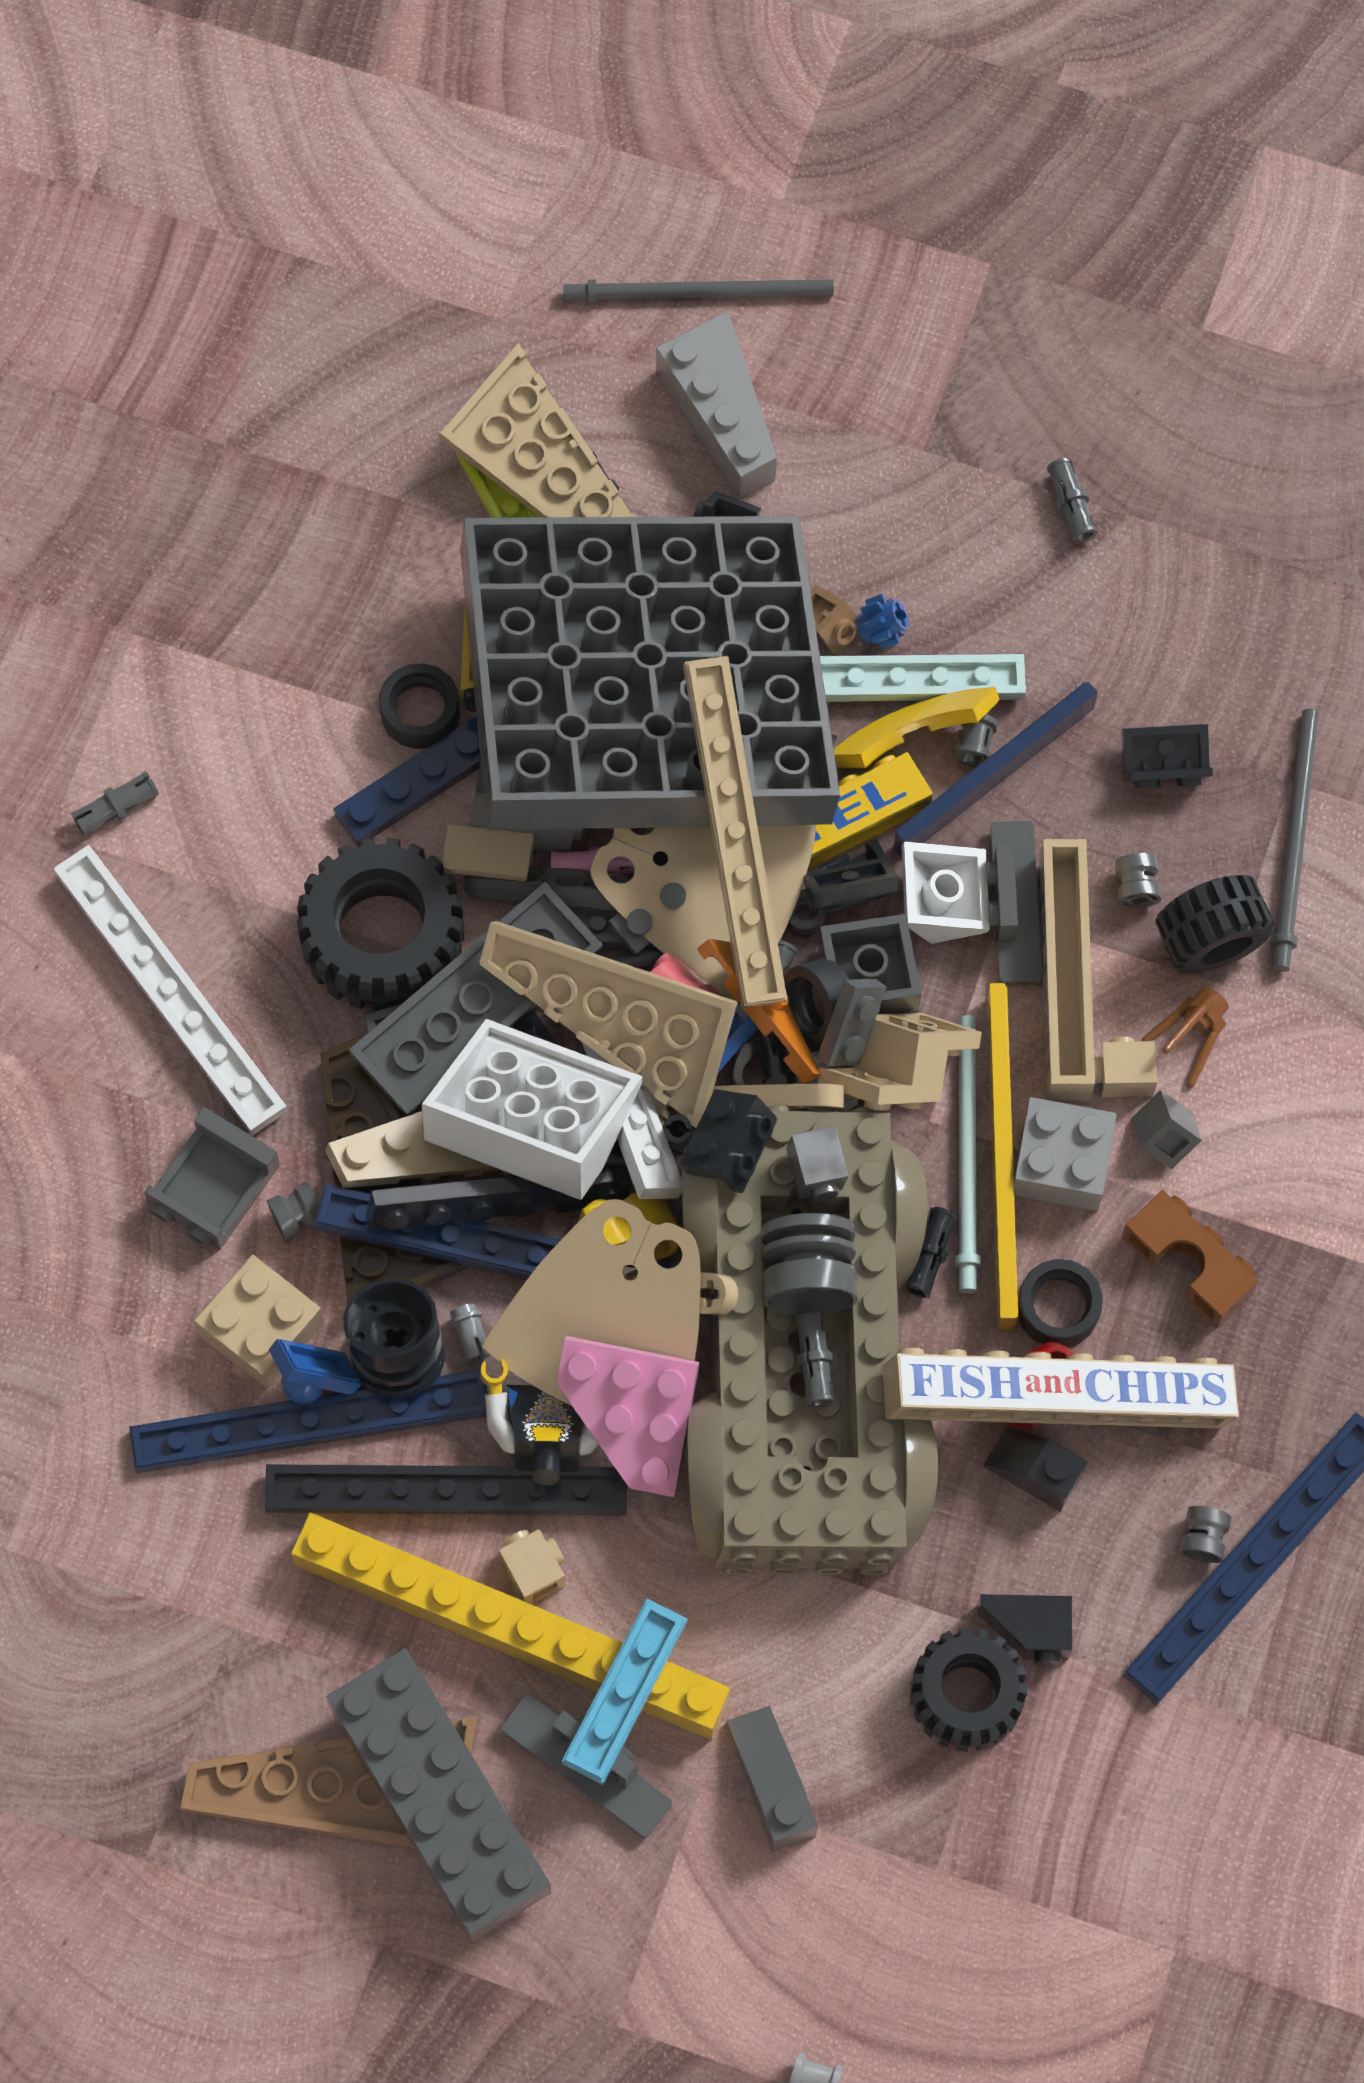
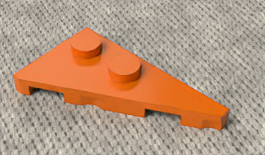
[697,939,821,1084]

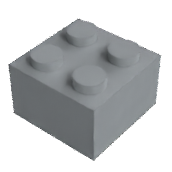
[1014,1097,1117,1212]

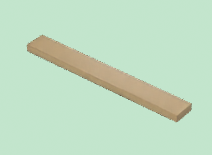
[683,656,787,1008]

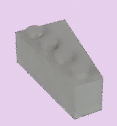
[656,311,777,499]

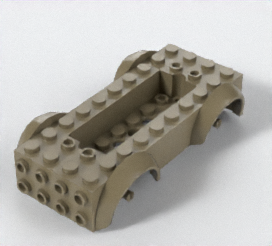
[682,1106,938,1575]

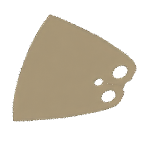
[590,825,816,1002]
[482,1199,701,1406]

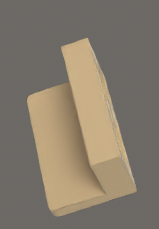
[442,824,534,881]

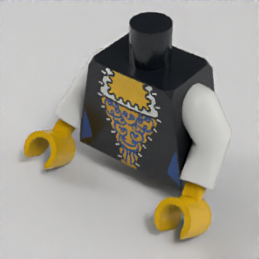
[480,1359,599,1486]

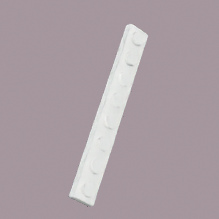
[53,845,288,1136]

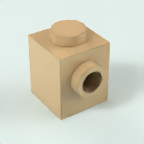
[1094,1036,1157,1098]
[499,1529,565,1604]

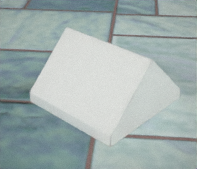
[902,842,990,944]

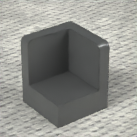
[1131,1090,1202,1169]

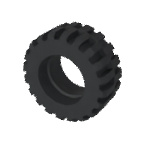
[297,838,464,1011]

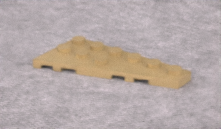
[439,343,636,517]
[479,921,738,1128]

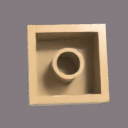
[195,1254,324,1390]

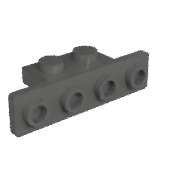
[986,821,1043,985]
[501,1694,672,1838]

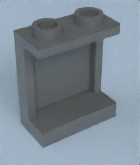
[144,1107,280,1250]

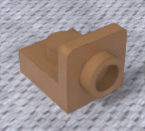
[810,584,859,656]

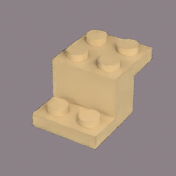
[817,1012,982,1111]

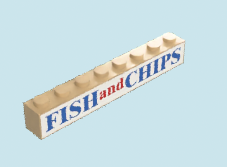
[882,1348,1239,1429]

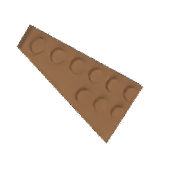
[180,1715,478,1848]

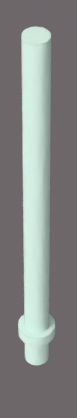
[955,1015,981,1294]

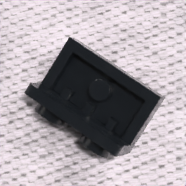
[1121,724,1213,788]
[679,1089,777,1193]

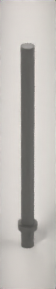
[563,279,834,304]
[1271,709,1319,972]

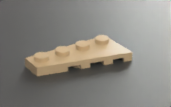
[325,1111,509,1188]

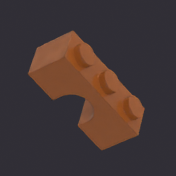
[1121,1189,1259,1328]

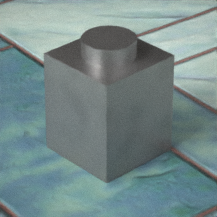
[786,1126,849,1201]

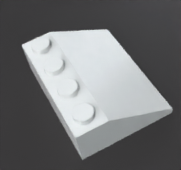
[422,1019,642,1200]

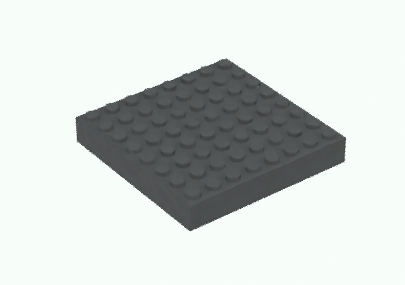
[460,516,840,830]

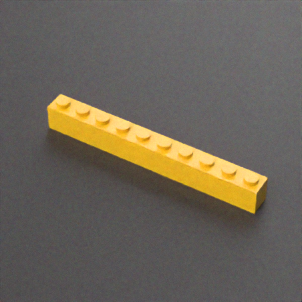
[291,1512,730,1740]

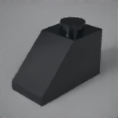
[983,1427,1088,1512]
[977,1594,1072,1666]

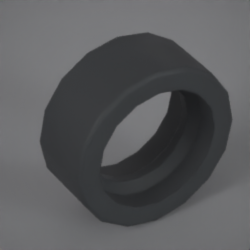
[379,663,460,749]
[783,958,850,1046]
[1018,1259,1103,1347]

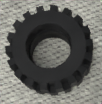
[1155,875,1276,973]
[910,1627,1028,1752]

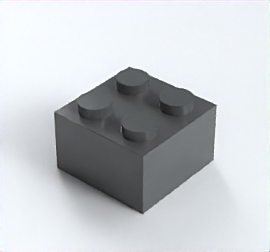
[818,914,922,1014]

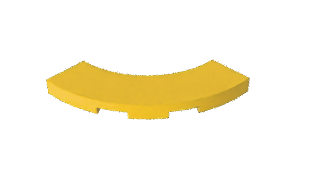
[833,687,1000,768]

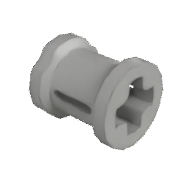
[789,2052,844,2083]

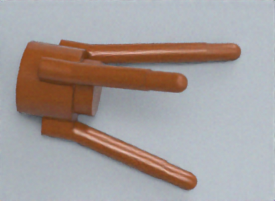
[1142,987,1229,1089]

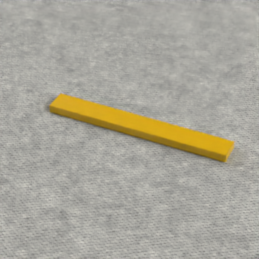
[987,983,1018,1331]

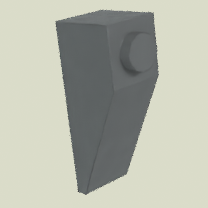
[726,1706,818,1852]

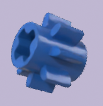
[856,593,909,649]

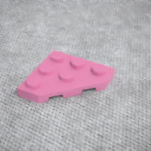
[556,1336,700,1497]

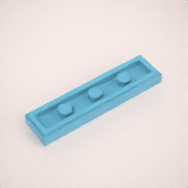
[562,1598,688,1785]

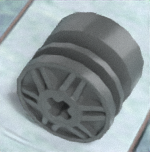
[761,1213,858,1316]

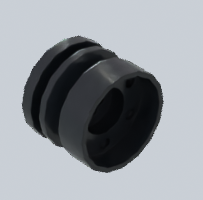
[343,1278,445,1399]

